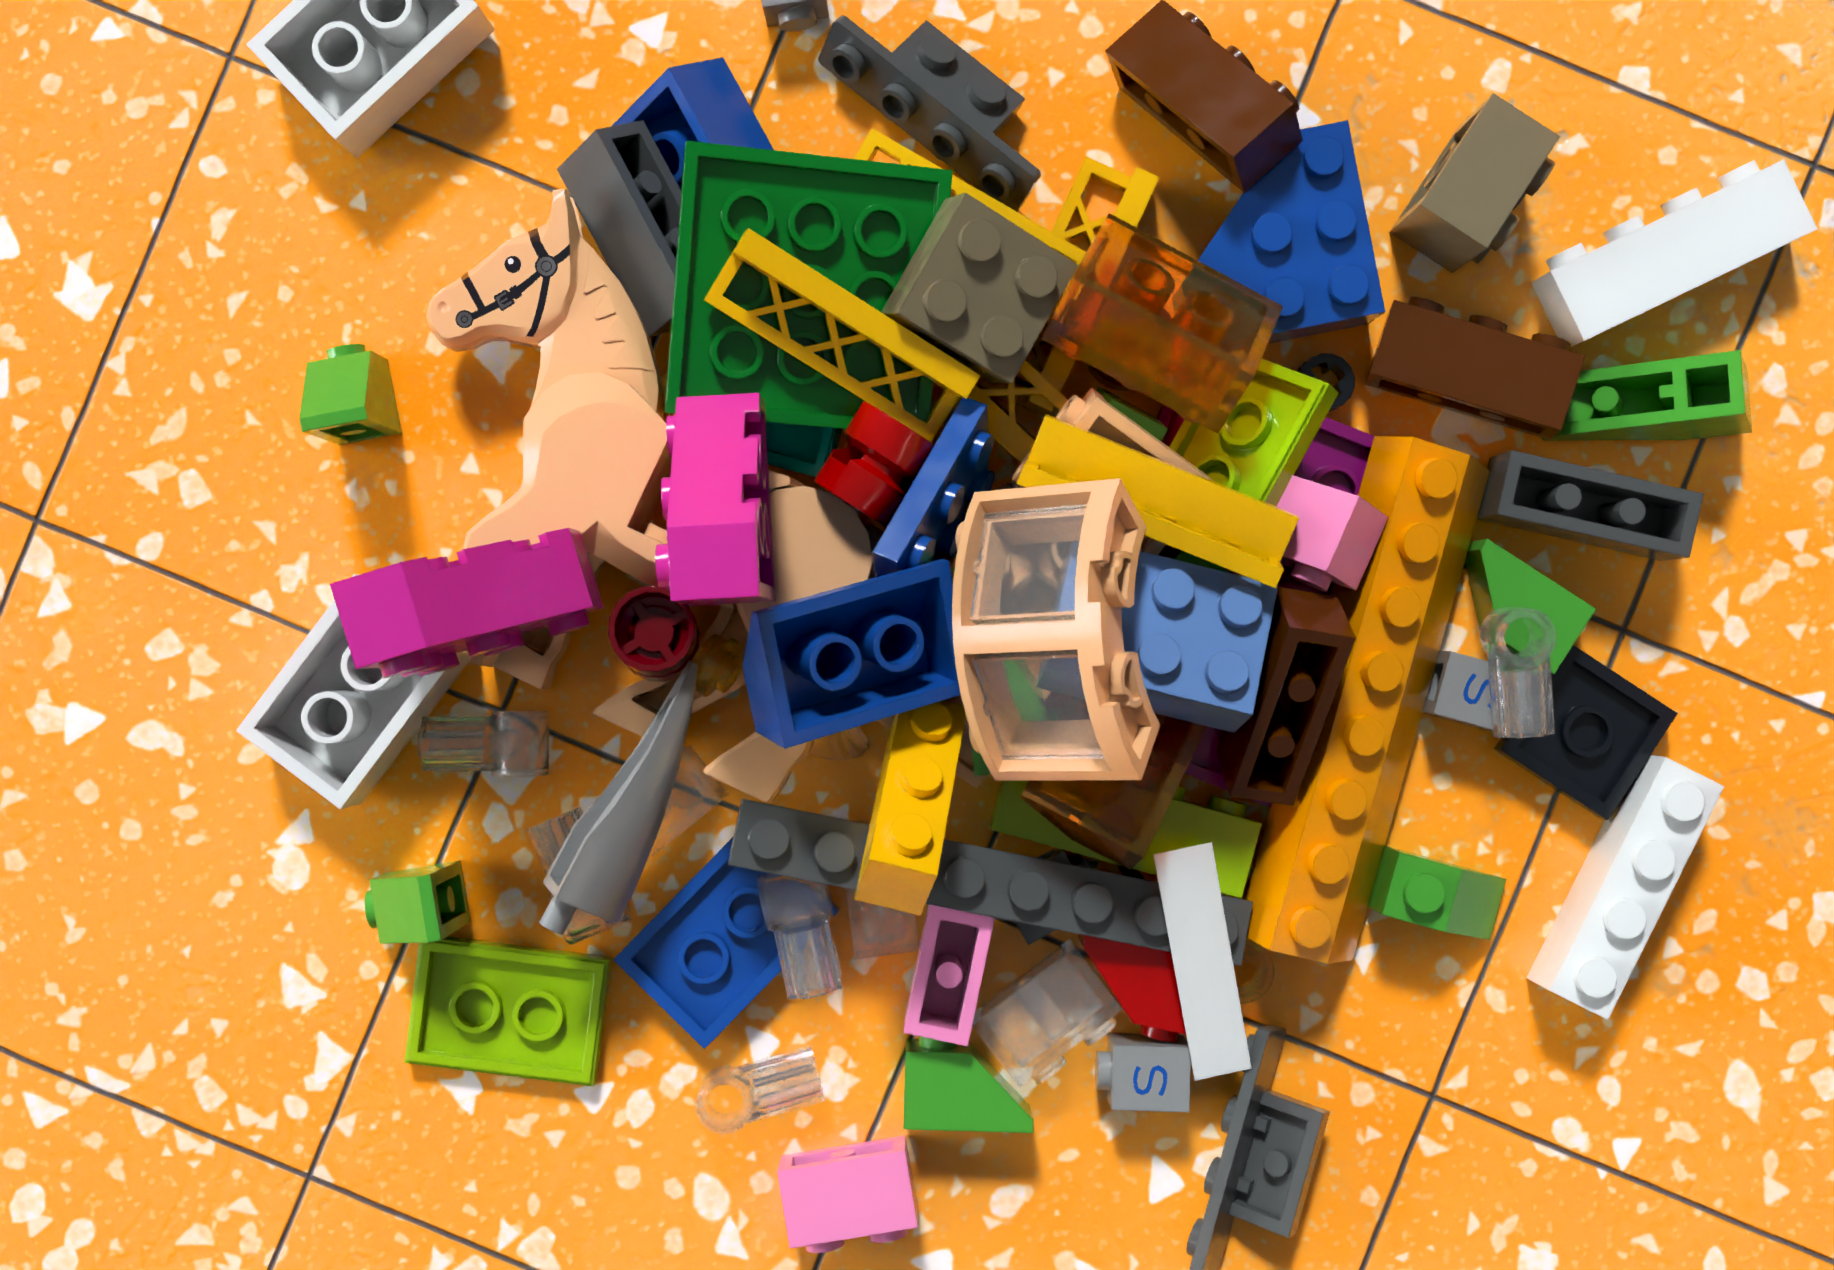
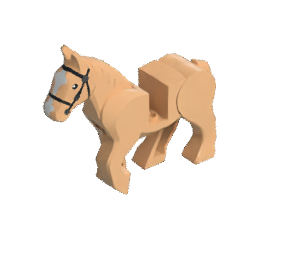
[426,189,884,804]

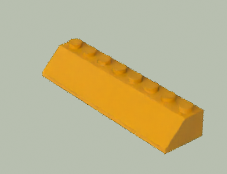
[1245,436,1490,964]

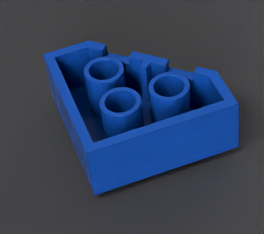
[1172,120,1385,360]

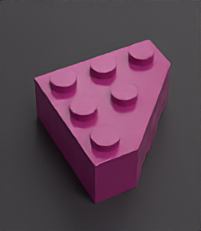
[655,393,776,606]
[330,528,604,678]

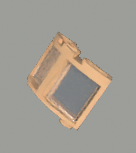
[952,478,1160,781]

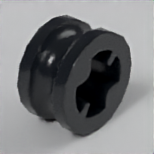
[1297,353,1355,412]

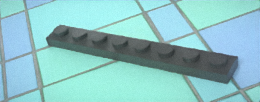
[728,798,1253,966]

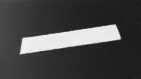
[1153,842,1252,1081]

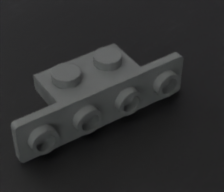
[818,15,1041,212]
[1186,1025,1330,1270]

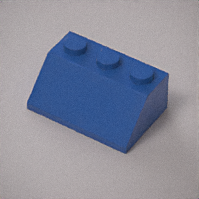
[612,57,774,190]
[742,559,961,749]

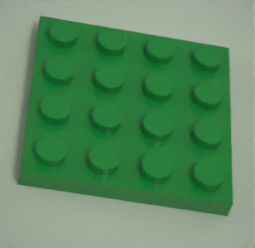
[664,141,953,429]

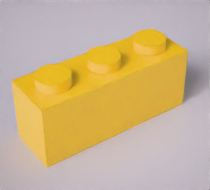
[854,700,966,916]

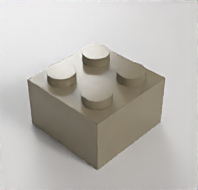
[1390,93,1560,273]
[881,193,1079,383]

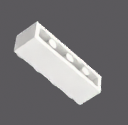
[1531,159,1818,347]
[1526,755,1724,1020]

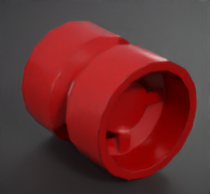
[813,401,934,527]

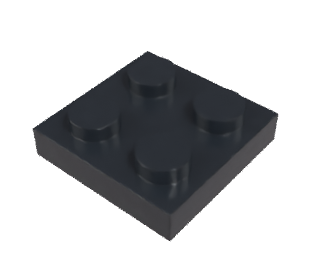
[1494,645,1678,820]

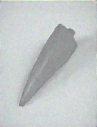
[539,660,698,935]

